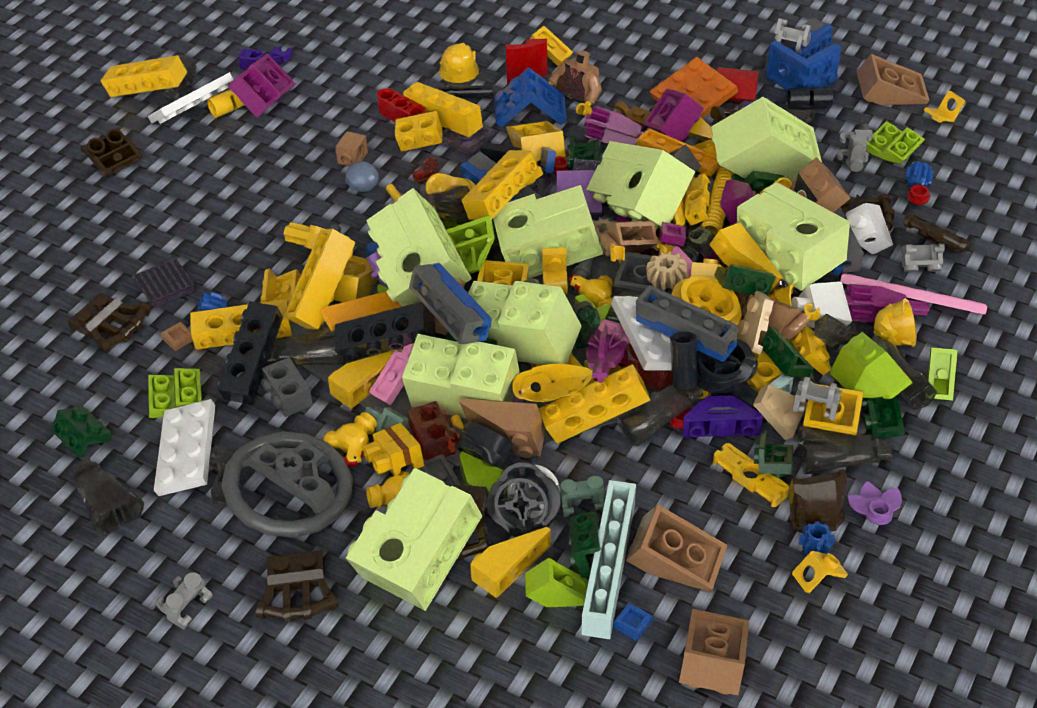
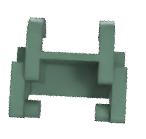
[559,476,605,517]

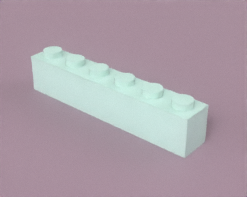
[582,480,636,639]

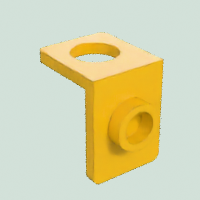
[924,91,965,123]
[792,551,848,593]

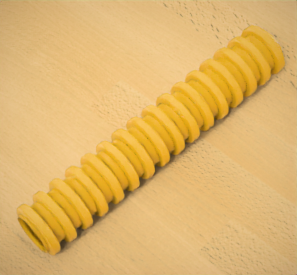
[700,167,734,240]

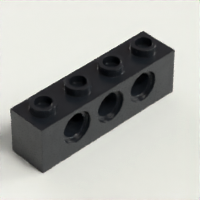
[217,301,283,405]
[335,301,435,361]

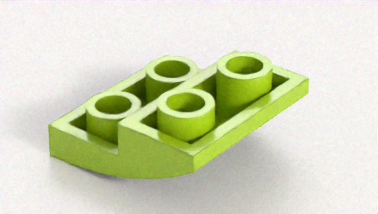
[866,121,925,164]
[148,368,202,418]

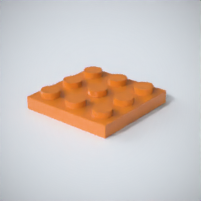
[649,57,738,119]

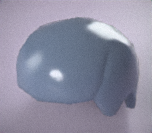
[345,161,379,192]

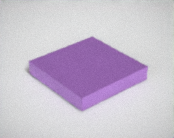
[557,170,602,215]

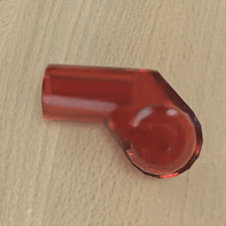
[412,157,438,182]

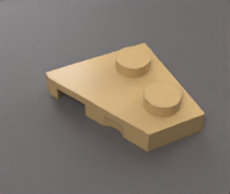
[737,291,774,354]
[753,385,807,440]

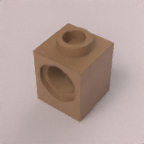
[335,131,368,166]

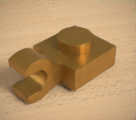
[614,101,651,131]

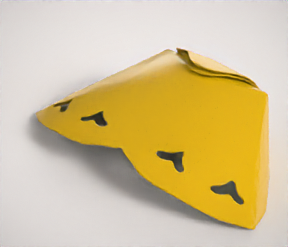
[512,363,593,402]

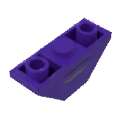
[682,396,763,437]

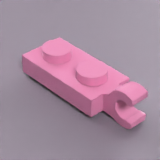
[369,344,414,406]

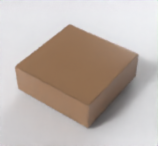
[160,322,193,351]

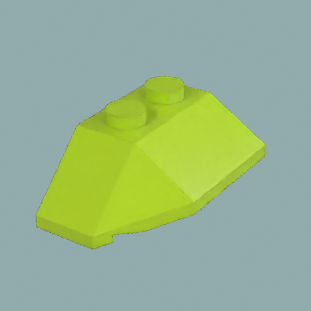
[446,215,495,274]
[829,332,912,399]

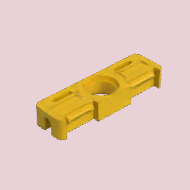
[684,173,711,226]
[713,443,789,507]

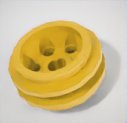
[671,275,742,325]

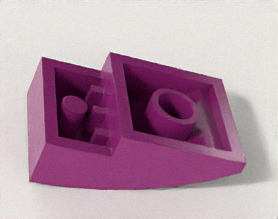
[228,53,296,117]

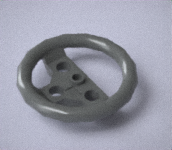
[221,431,353,538]

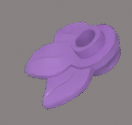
[848,481,902,525]

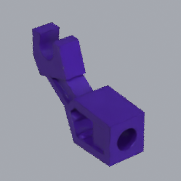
[238,46,293,70]

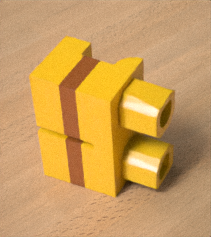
[362,423,424,476]

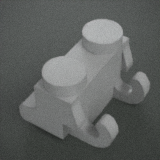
[775,18,812,54]
[837,130,873,172]
[901,244,945,272]
[793,377,842,421]
[155,573,213,630]

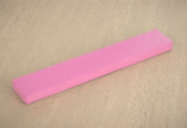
[840,273,987,314]

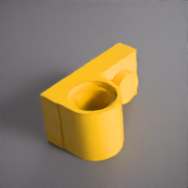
[530,26,573,67]
[542,247,568,295]

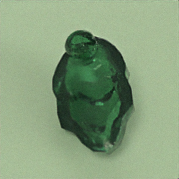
[575,305,600,350]

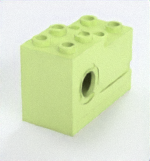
[711,97,822,182]
[586,141,695,231]
[737,182,850,291]
[493,185,603,279]
[366,188,472,307]
[468,281,582,365]
[402,334,520,419]
[346,468,482,611]

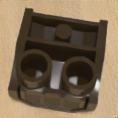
[81,128,142,177]
[789,469,847,533]

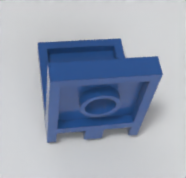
[766,40,841,91]
[494,67,567,128]

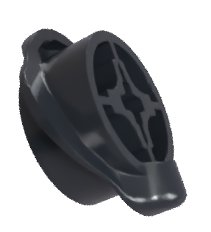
[697,339,758,393]
[454,422,513,469]
[487,460,561,537]

